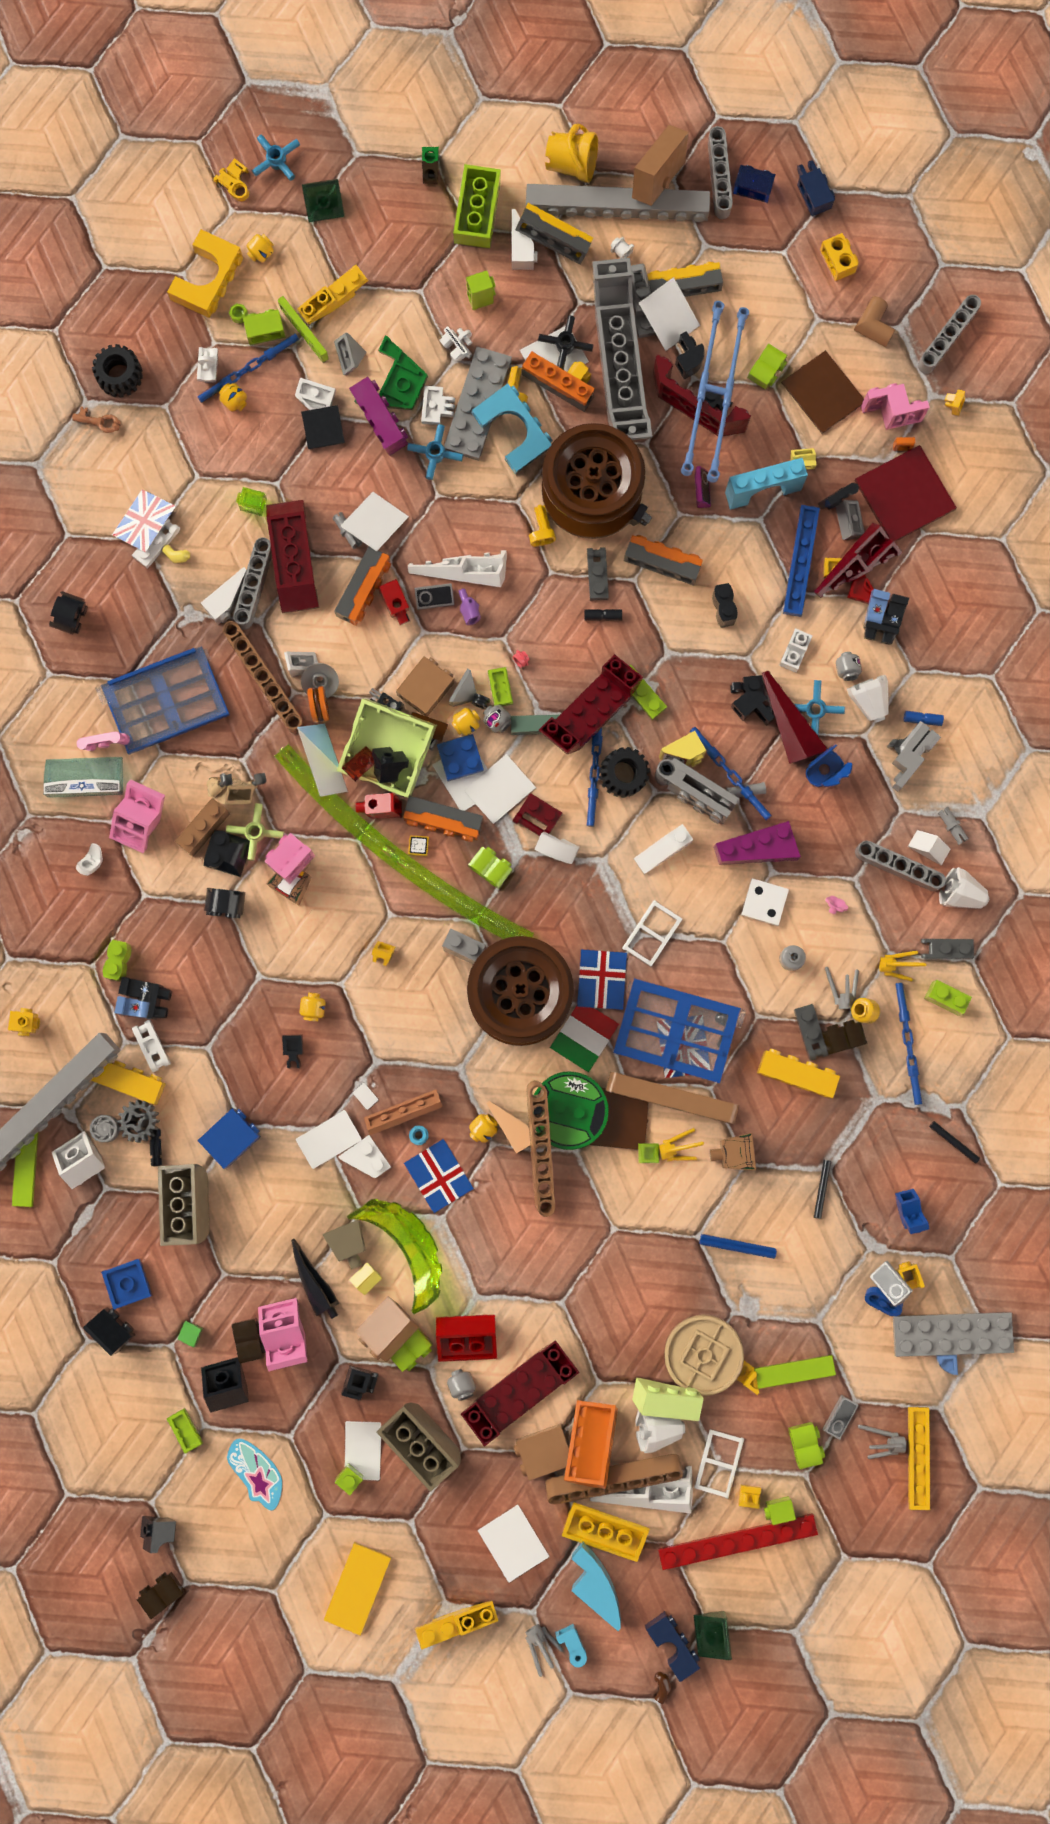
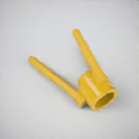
[879,951,927,982]
[659,1128,704,1162]

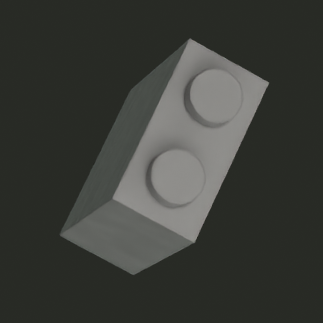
[442,928,486,964]

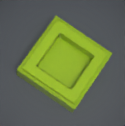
[638,1143,659,1163]

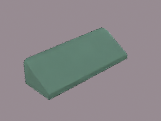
[511,715,559,735]

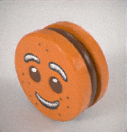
[307,686,330,723]

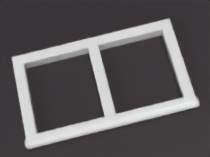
[622,900,682,967]
[694,1429,744,1499]

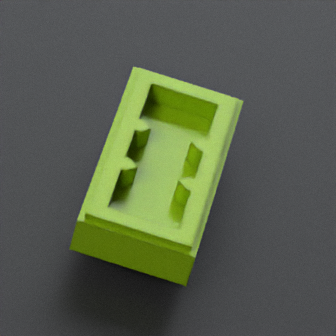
[488,667,513,707]
[166,1408,203,1454]

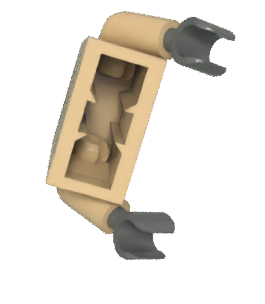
[207,773,267,805]

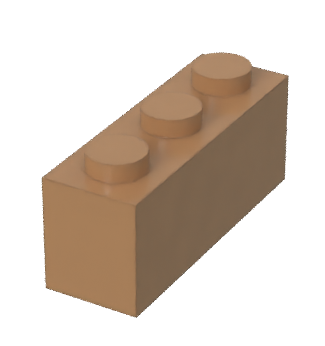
[175,798,230,857]

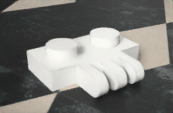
[421,386,455,425]

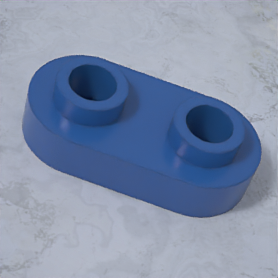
[865,1287,903,1316]

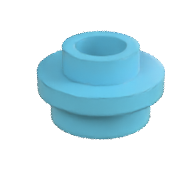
[409,1125,429,1145]

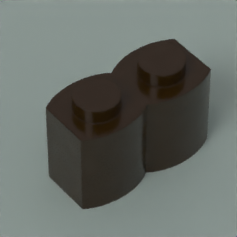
[822,1020,868,1055]
[232,1318,266,1364]
[137,1572,185,1620]

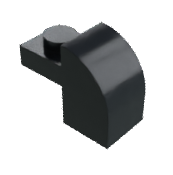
[675,331,705,380]
[731,691,774,726]

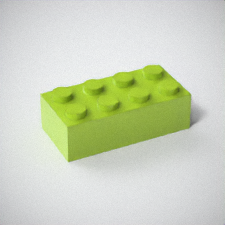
[453,164,501,249]

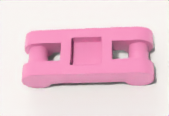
[77,732,130,751]

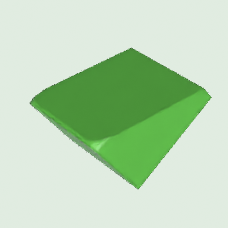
[178,1320,203,1347]

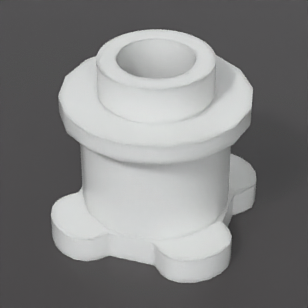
[611,237,634,259]

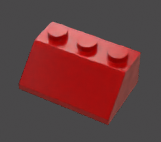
[436,1315,497,1362]

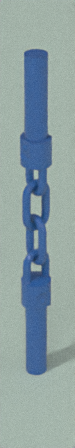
[197,333,299,403]
[690,727,772,820]
[587,728,603,827]
[895,983,922,1105]

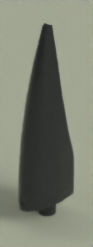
[291,1239,339,1319]

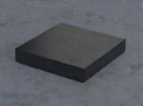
[301,405,345,449]

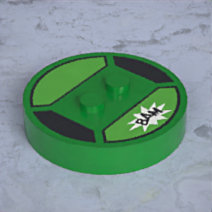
[534,1071,609,1150]

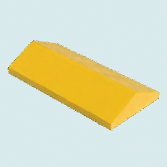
[562,1502,650,1562]

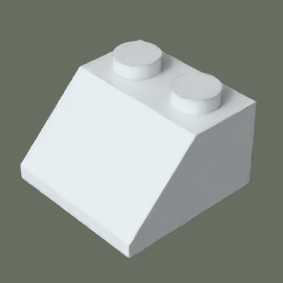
[52,1131,105,1189]

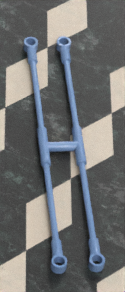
[681,301,749,483]

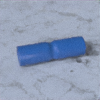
[904,711,944,726]

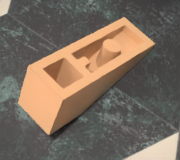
[486,1101,536,1154]

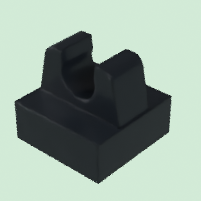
[629,503,652,526]

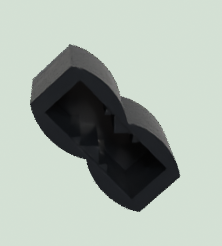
[712,583,738,628]

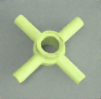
[226,803,284,861]

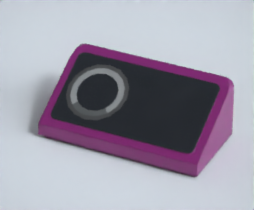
[695,466,711,508]

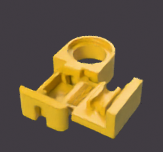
[214,158,249,202]

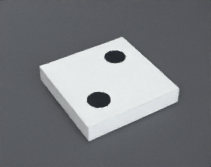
[741,878,789,926]

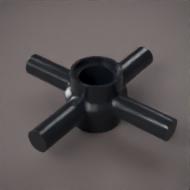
[538,315,594,370]

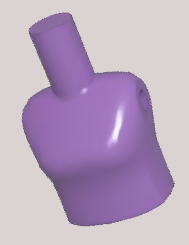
[458,589,481,625]

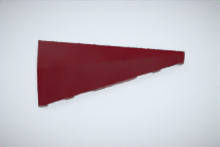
[814,523,902,598]
[762,670,828,764]

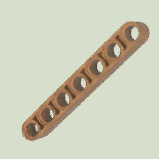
[223,621,304,734]
[605,1072,739,1125]
[526,1080,555,1217]
[545,1454,683,1505]

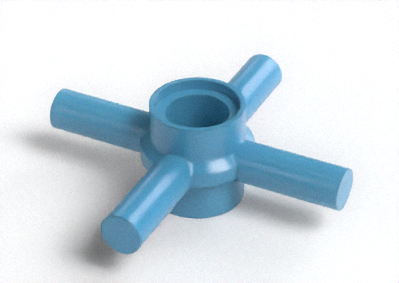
[252,134,300,181]
[407,424,463,480]
[795,680,845,737]

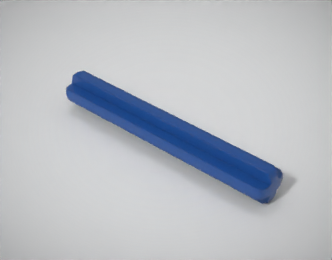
[699,1234,777,1259]

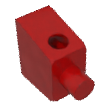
[379,579,410,625]
[356,793,402,819]

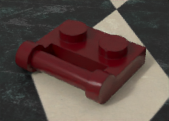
[512,793,563,836]

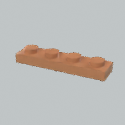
[364,1090,443,1135]

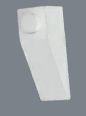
[512,209,537,270]
[201,567,246,624]
[634,824,693,874]

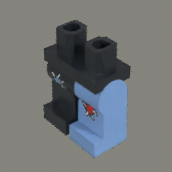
[863,589,909,645]
[114,977,172,1020]

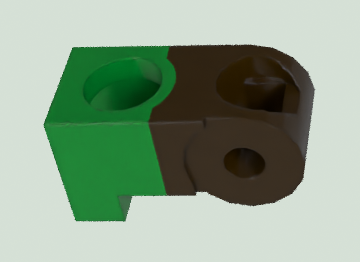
[422,147,439,184]

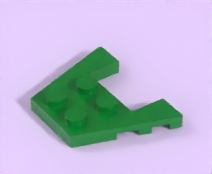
[354,335,428,410]

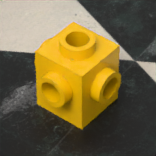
[8,1008,40,1036]

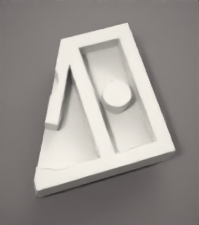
[295,378,336,410]
[338,1135,391,1178]

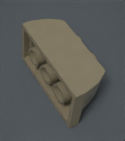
[158,1164,209,1246]
[376,1402,461,1492]

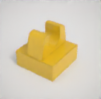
[944,390,965,416]
[371,941,396,966]
[738,1485,761,1509]

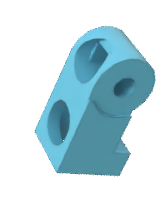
[555,1623,587,1668]

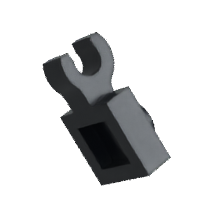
[730,675,765,694]

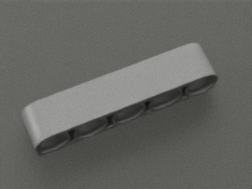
[708,126,733,219]
[918,295,981,374]
[234,537,272,630]
[855,841,946,892]

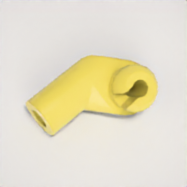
[162,545,190,563]

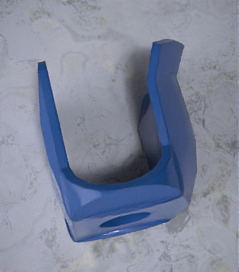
[806,744,853,787]

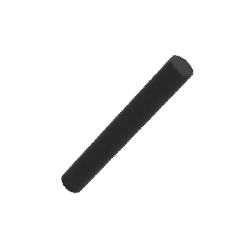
[929,1121,980,1164]
[813,1160,831,1219]

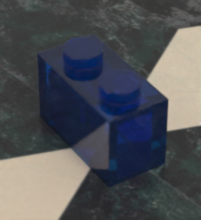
[733,165,776,203]

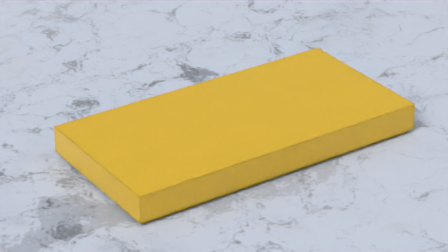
[324,1542,391,1636]

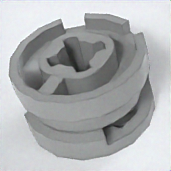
[90,1115,120,1142]

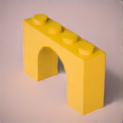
[167,229,243,318]

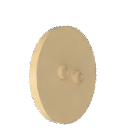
[665,1315,744,1396]

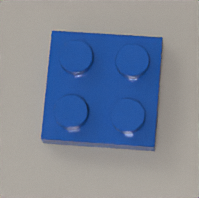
[437,734,484,781]
[101,1258,152,1310]

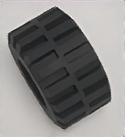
[92,344,143,397]
[599,747,650,798]

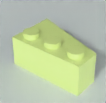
[632,1377,704,1421]

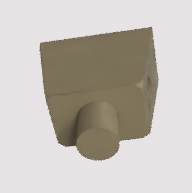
[323,1219,366,1269]

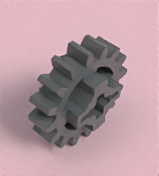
[117,1100,160,1143]

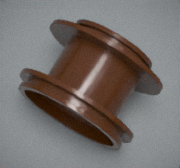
[542,423,646,539]
[467,936,574,1046]

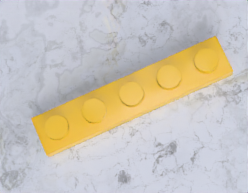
[908,1407,930,1510]

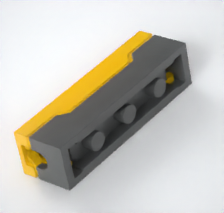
[515,203,593,265]
[647,262,723,297]

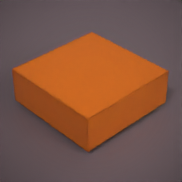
[893,437,915,451]

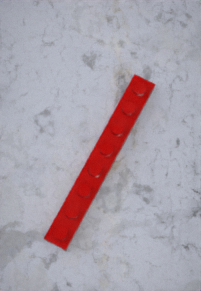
[658,1513,818,1570]

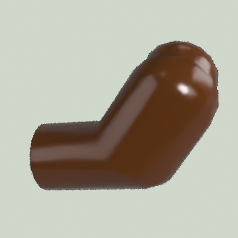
[654,1671,671,1704]

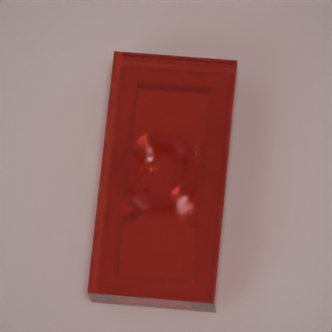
[342,746,374,782]

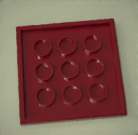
[854,445,957,541]

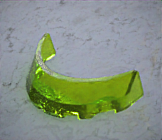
[347,1199,442,1314]

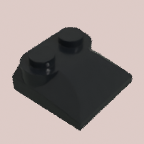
[203,830,250,877]

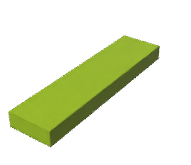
[278,296,329,363]
[12,1132,38,1207]
[754,1355,836,1389]

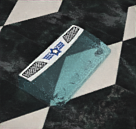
[43,757,123,797]

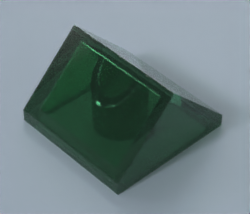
[302,179,345,222]
[693,1611,732,1660]

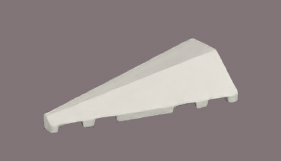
[408,550,507,587]
[590,1466,693,1514]

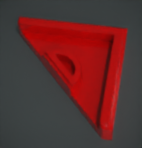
[847,574,874,604]

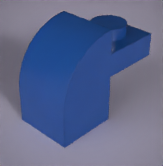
[895,1188,929,1234]

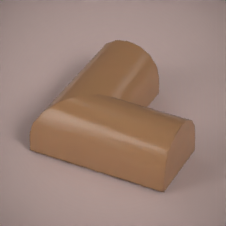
[854,296,896,347]

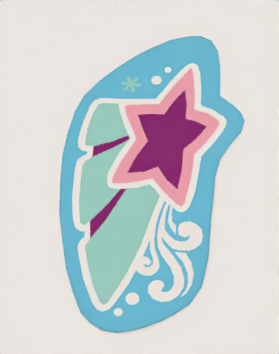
[227,1439,282,1511]

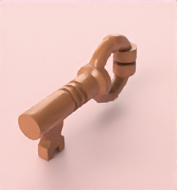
[72,407,121,433]

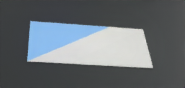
[297,723,348,796]

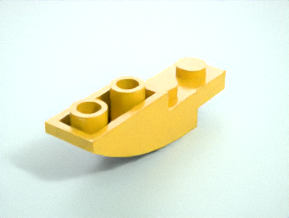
[297,265,368,324]
[414,1601,499,1650]

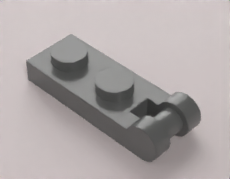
[587,547,609,601]
[794,1004,829,1061]

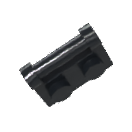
[818,483,859,510]

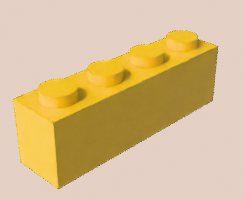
[757,1049,840,1099]
[91,1060,166,1105]

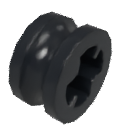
[471,694,490,709]

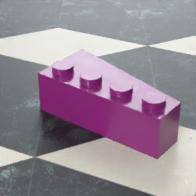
[349,376,409,456]
[714,821,801,865]

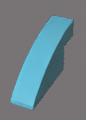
[572,1541,621,1631]

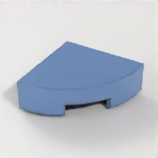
[936,1355,958,1375]

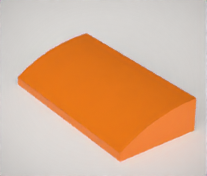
[564,1400,618,1489]

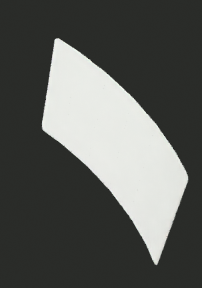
[296,1110,362,1169]
[345,1421,381,1480]

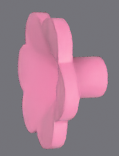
[825,896,848,914]

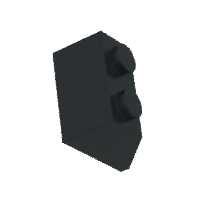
[83,1307,135,1356]
[201,1357,249,1413]

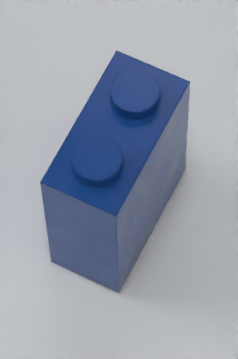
[197,1108,261,1169]

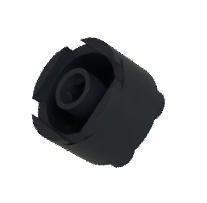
[49,591,88,635]
[204,888,246,918]

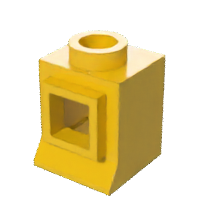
[896,1261,925,1289]

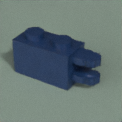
[797,160,835,216]

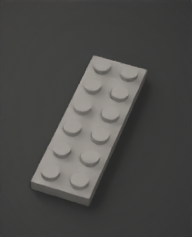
[444,346,512,461]
[892,1312,1014,1357]

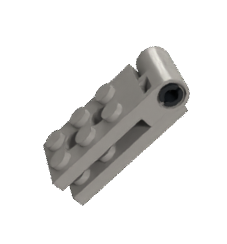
[655,758,739,824]

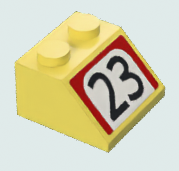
[659,731,706,767]

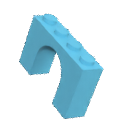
[471,384,552,474]
[725,458,808,510]

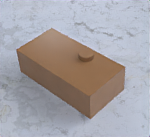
[632,125,689,206]

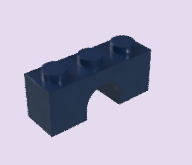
[645,1611,700,1682]

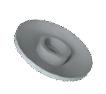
[301,663,339,698]

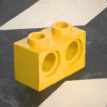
[820,233,859,281]

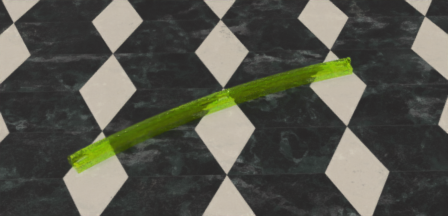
[274,744,534,939]

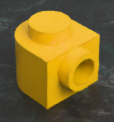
[567,361,592,383]

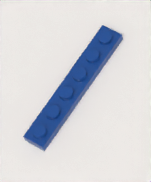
[783,505,820,617]

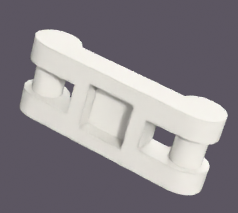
[132,1019,171,1073]

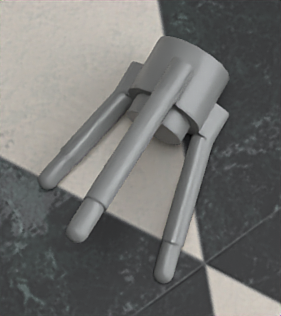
[825,967,859,1009]
[858,1425,906,1459]
[525,1624,563,1677]

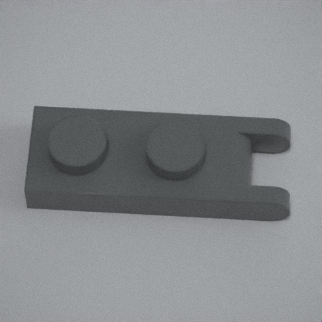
[921,939,974,959]

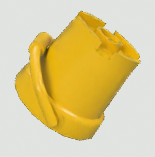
[545,123,598,183]

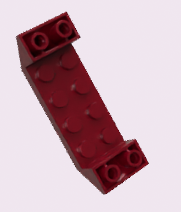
[653,355,751,437]
[266,500,319,613]
[539,654,643,755]
[461,1340,580,1447]

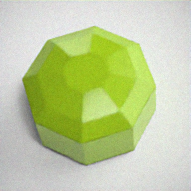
[229,303,248,324]

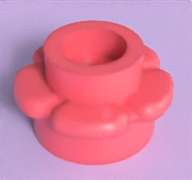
[513,650,530,668]

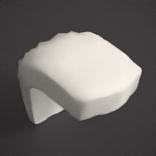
[76,843,103,876]

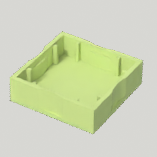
[337,698,437,798]

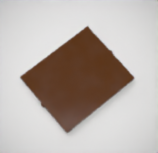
[781,350,864,434]
[590,1088,649,1150]

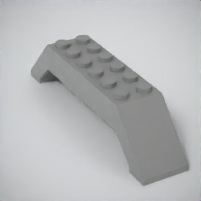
[593,258,652,440]

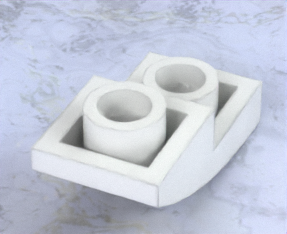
[779,628,812,673]
[534,832,579,864]

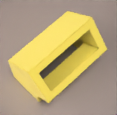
[790,448,816,470]
[350,1263,382,1296]

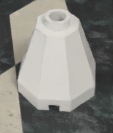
[847,675,889,723]
[939,867,989,909]
[635,1410,685,1453]

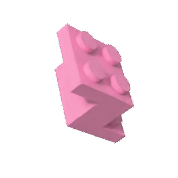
[861,383,930,430]
[109,779,165,853]
[265,833,315,884]
[258,1298,307,1371]

